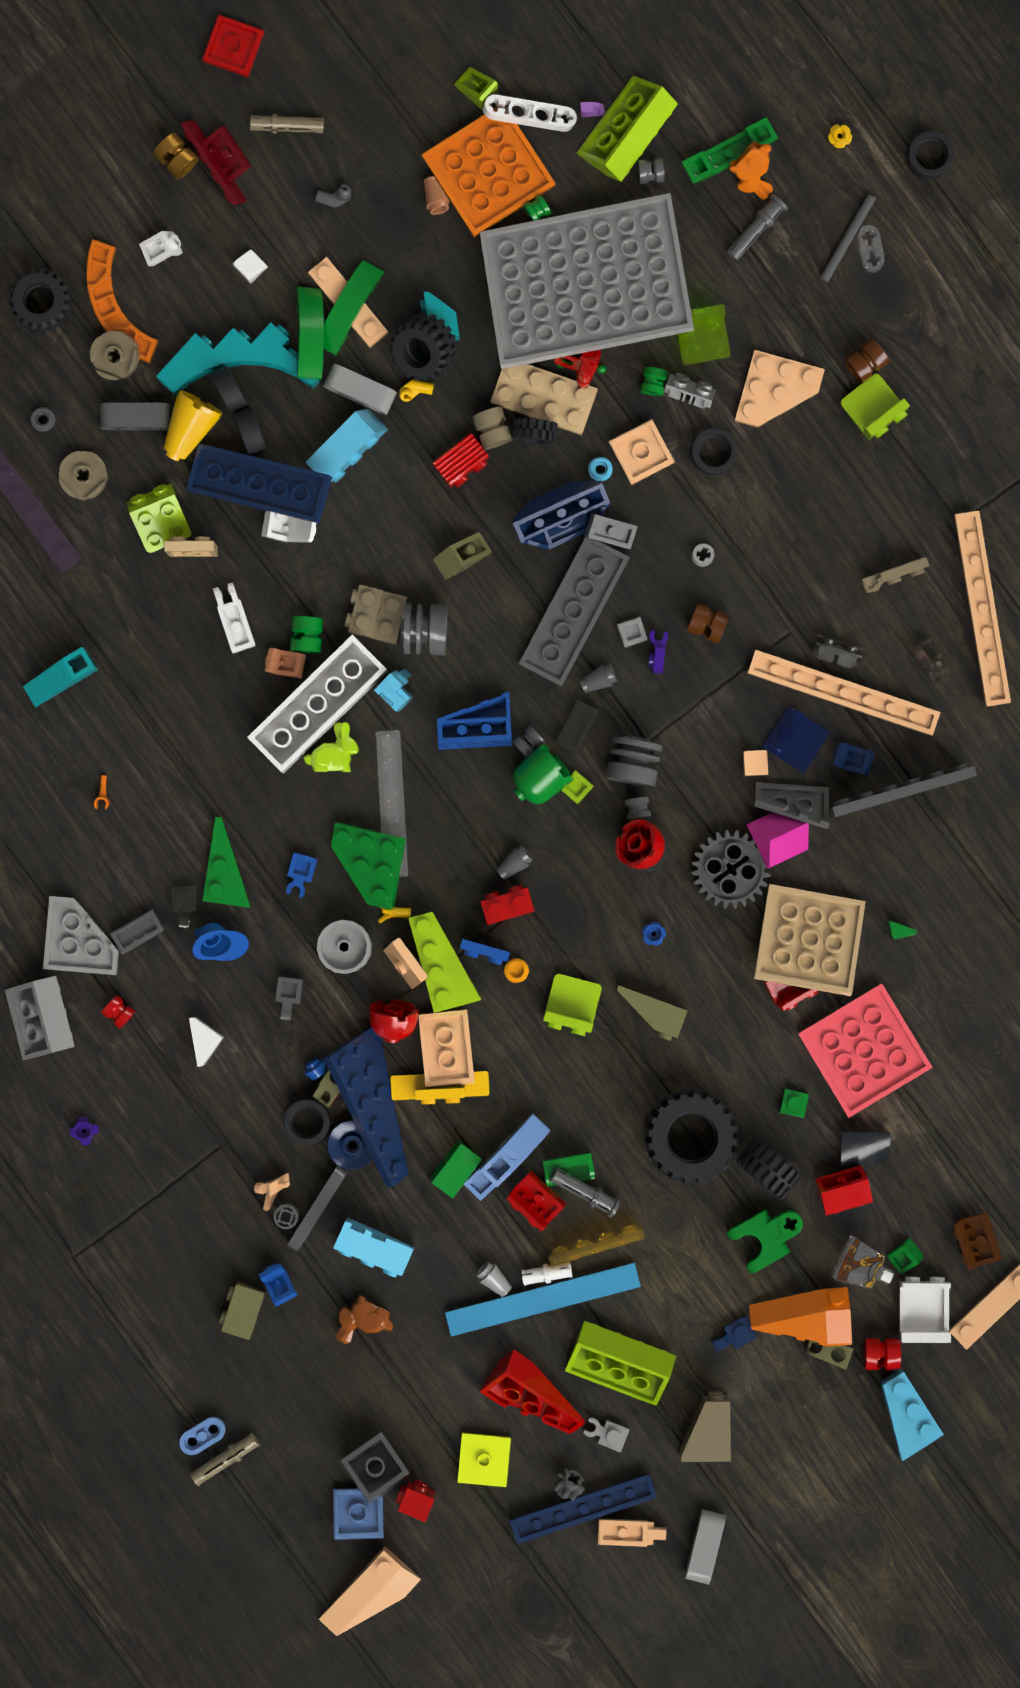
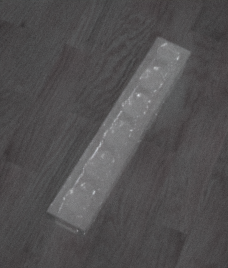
[376,730,409,877]

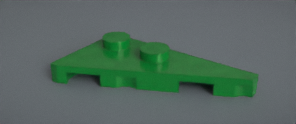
[203,817,250,908]

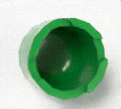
[512,743,575,805]

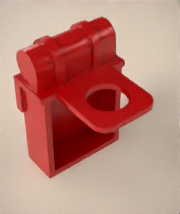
[554,349,601,388]

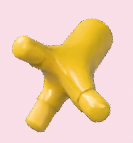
[378,907,411,923]

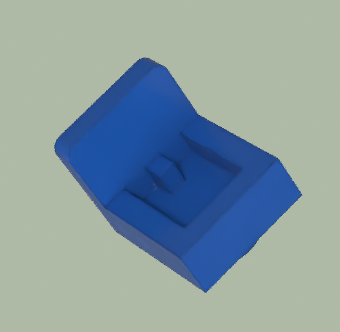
[259,1264,298,1307]

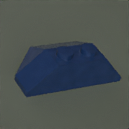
[512,481,610,549]

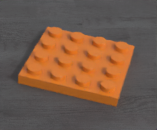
[422,106,556,238]

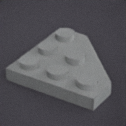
[43,896,119,975]

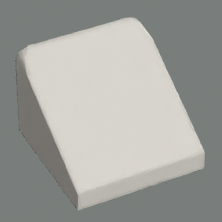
[233,250,268,284]

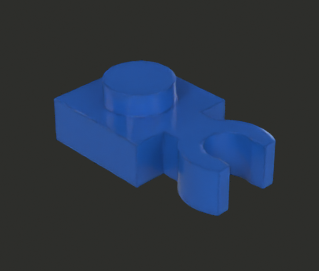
[286,853,318,898]

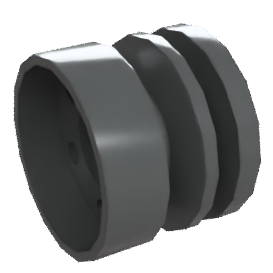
[401,603,447,656]
[605,736,663,787]

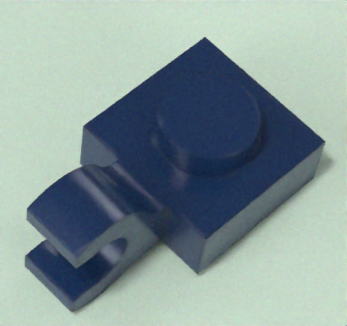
[712,1315,757,1352]

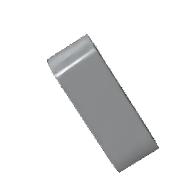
[323,363,397,415]
[685,1509,726,1585]

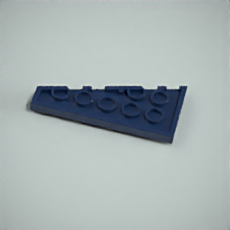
[324,1025,408,1187]

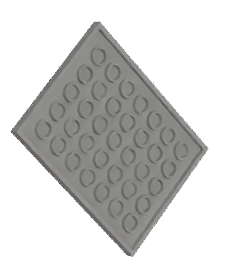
[480,193,694,369]

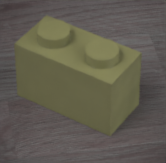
[219,1282,266,1340]

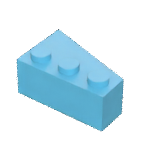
[306,408,388,483]
[333,1217,414,1278]
[880,1368,944,1461]

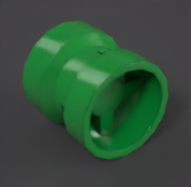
[640,367,667,397]

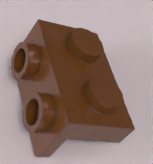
[953,1212,1002,1270]

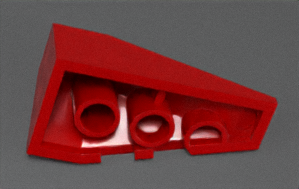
[479,1350,585,1434]

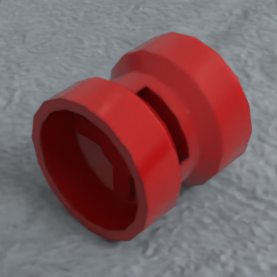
[101,995,136,1029]

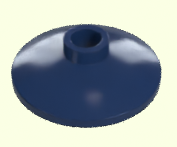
[328,1121,372,1170]

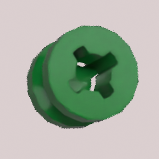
[523,194,552,221]

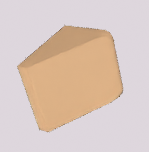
[742,750,768,776]

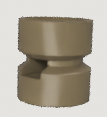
[472,407,513,450]

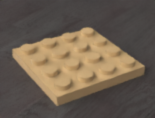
[754,884,866,996]

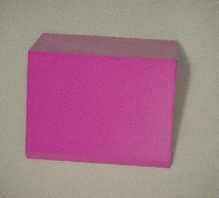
[747,812,809,869]

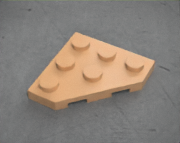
[735,350,825,427]

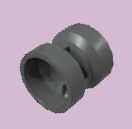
[638,158,664,184]
[512,725,546,758]
[274,1203,299,1229]

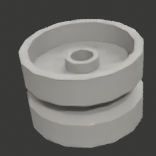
[317,920,372,974]

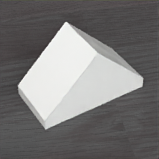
[189,1017,224,1067]

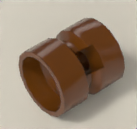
[843,338,890,384]
[686,603,730,644]

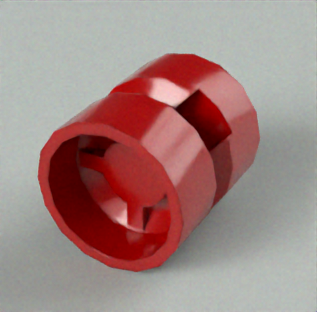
[863,1338,901,1370]

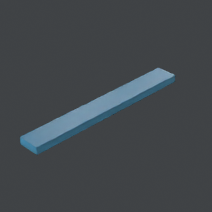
[445,1262,641,1336]

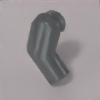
[315,185,352,208]

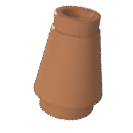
[423,176,450,215]

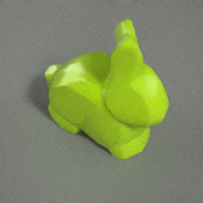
[304,722,359,772]

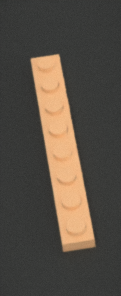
[954,511,1011,707]
[747,650,941,736]

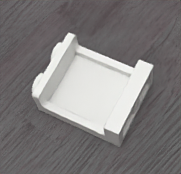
[899,1277,951,1343]

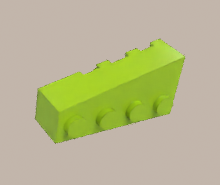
[409,912,482,1013]

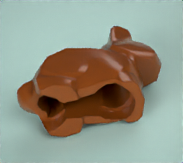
[336,1294,393,1344]

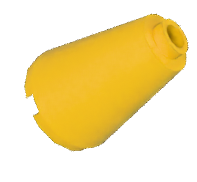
[163,390,222,461]

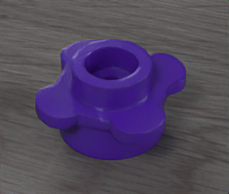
[70,1116,99,1146]

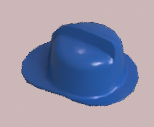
[192,923,249,961]

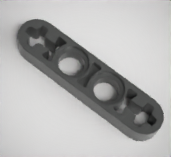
[287,1166,348,1252]

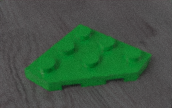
[331,822,406,910]

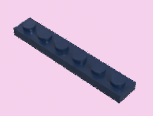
[509,1473,657,1544]

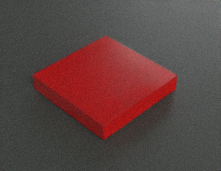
[202,14,265,77]

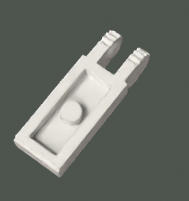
[213,582,256,654]

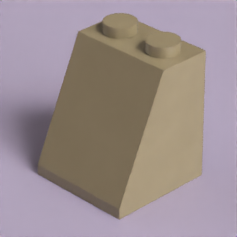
[679,1391,731,1462]

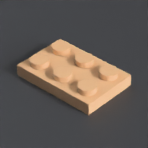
[418,1010,475,1088]

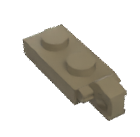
[861,557,929,593]

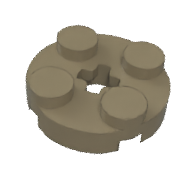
[90,331,140,380]
[59,451,108,501]

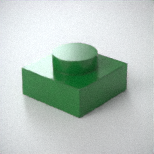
[779,1089,809,1118]

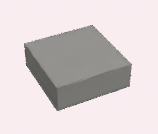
[617,617,648,648]

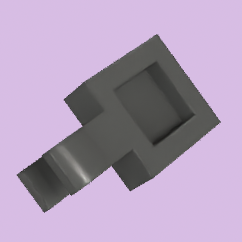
[275,977,303,1021]

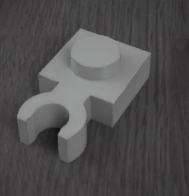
[583,1417,630,1453]

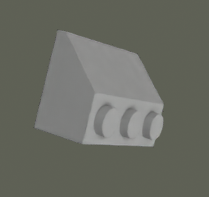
[5,976,75,1061]

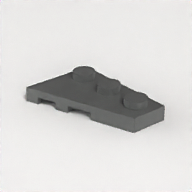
[755,782,829,829]

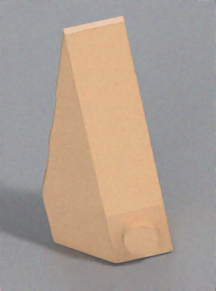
[319,1546,421,1636]

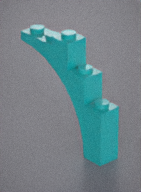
[156,323,320,397]

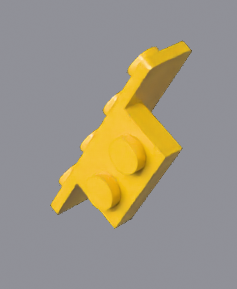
[391,1071,489,1104]

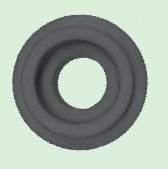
[31,407,55,432]

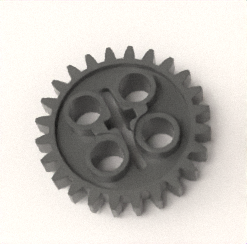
[691,830,770,909]

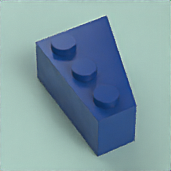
[437,692,512,750]

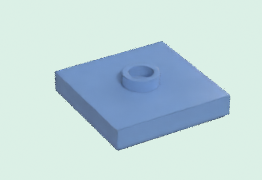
[333,1488,384,1540]

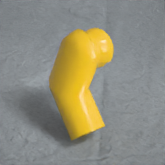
[399,379,434,402]

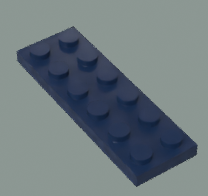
[186,443,332,524]

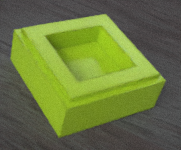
[561,770,594,805]

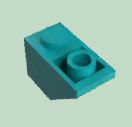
[420,292,460,341]

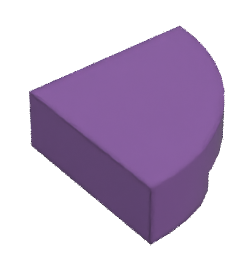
[580,102,605,118]

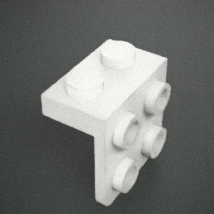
[261,511,316,542]

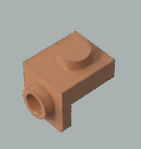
[265,648,306,679]

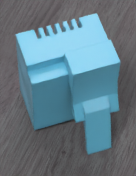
[374,669,413,712]

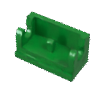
[428,1140,482,1199]
[542,1152,595,1187]

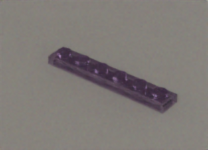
[0,449,82,573]

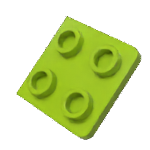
[841,374,910,440]
[126,484,191,553]
[543,974,602,1036]

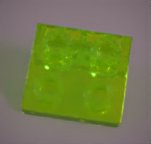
[677,304,731,365]

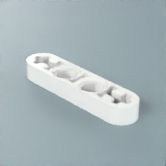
[482,95,577,132]

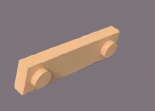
[308,257,388,348]
[949,1264,1020,1350]

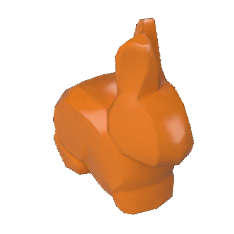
[728,141,773,200]

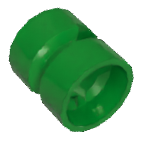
[290,616,323,654]

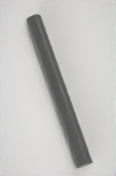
[820,194,876,283]

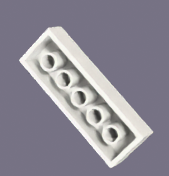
[247,635,388,774]

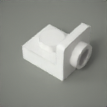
[139,231,183,266]

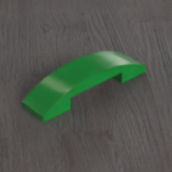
[681,117,778,184]
[324,260,384,356]
[296,287,324,380]

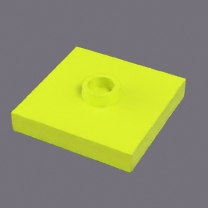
[457,1432,511,1487]

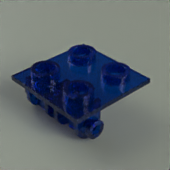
[763,707,830,773]

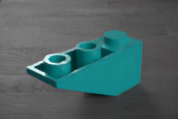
[23,647,98,707]

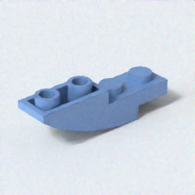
[463,1113,550,1201]

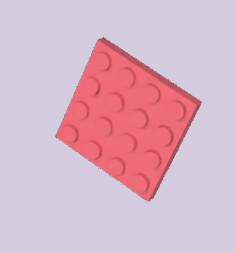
[797,983,933,1118]

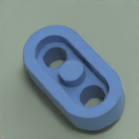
[179,1416,226,1455]

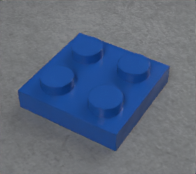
[460,939,510,965]

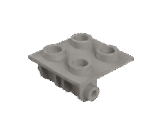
[664,373,716,409]

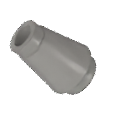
[476,1261,512,1297]

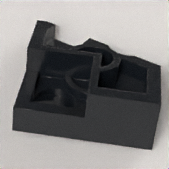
[840,1131,891,1171]

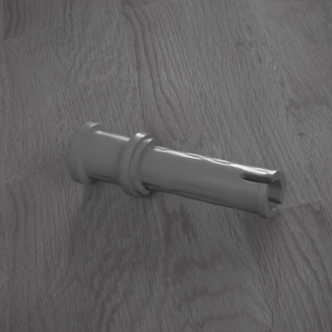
[726,194,788,261]
[549,1167,621,1218]

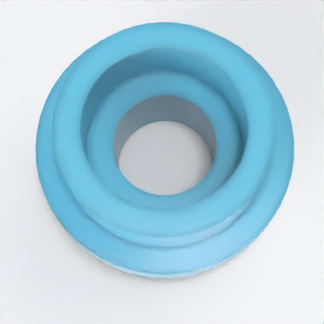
[588,457,613,482]

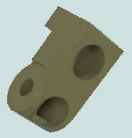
[312,1070,340,1108]
[804,1340,854,1370]

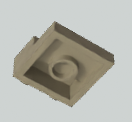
[345,585,407,645]

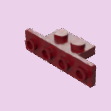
[181,121,252,205]

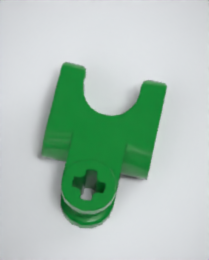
[726,1209,803,1273]

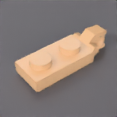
[598,1518,666,1547]

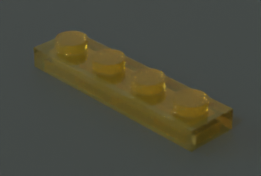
[548,1225,645,1267]

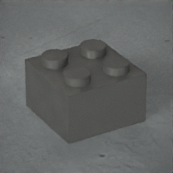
[341,1432,410,1505]

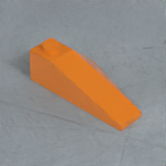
[749,1287,852,1346]

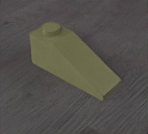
[616,985,687,1041]

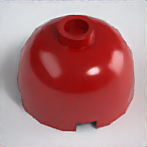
[615,819,665,870]
[369,1000,419,1043]

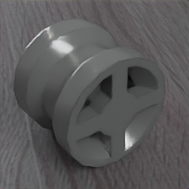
[625,797,651,820]

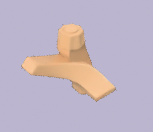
[254,1173,290,1212]

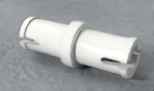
[522,1261,573,1286]

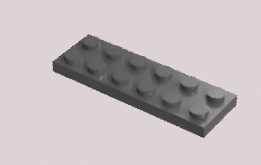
[519,537,630,687]
[829,763,977,819]

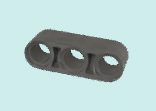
[100,403,170,430]

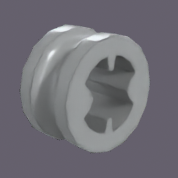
[692,544,714,567]

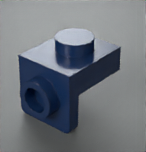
[833,742,875,776]

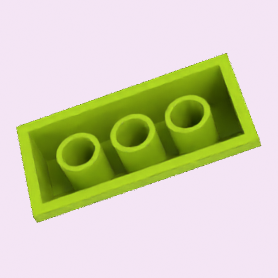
[577,76,678,182]
[565,1321,676,1406]

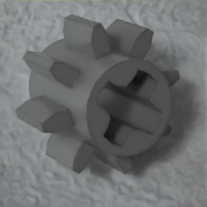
[553,1468,585,1501]

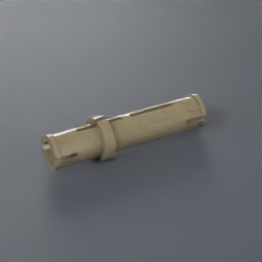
[250,114,324,134]
[190,1433,260,1486]

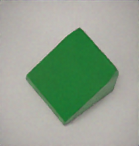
[887,921,917,940]
[886,1238,924,1275]

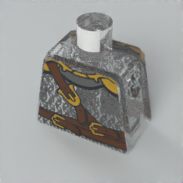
[831,1234,894,1289]

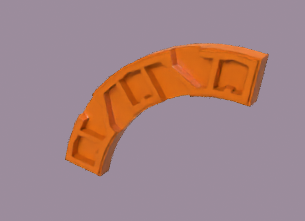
[86,239,158,364]

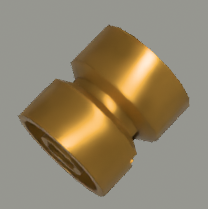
[153,133,199,180]

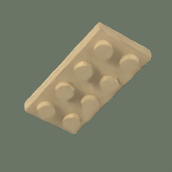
[490,364,598,436]

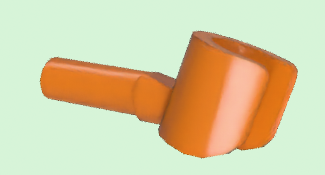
[94,775,110,810]

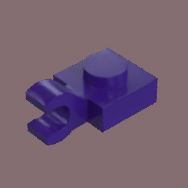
[648,630,668,674]

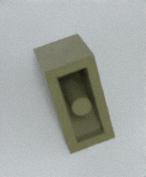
[433,532,492,580]

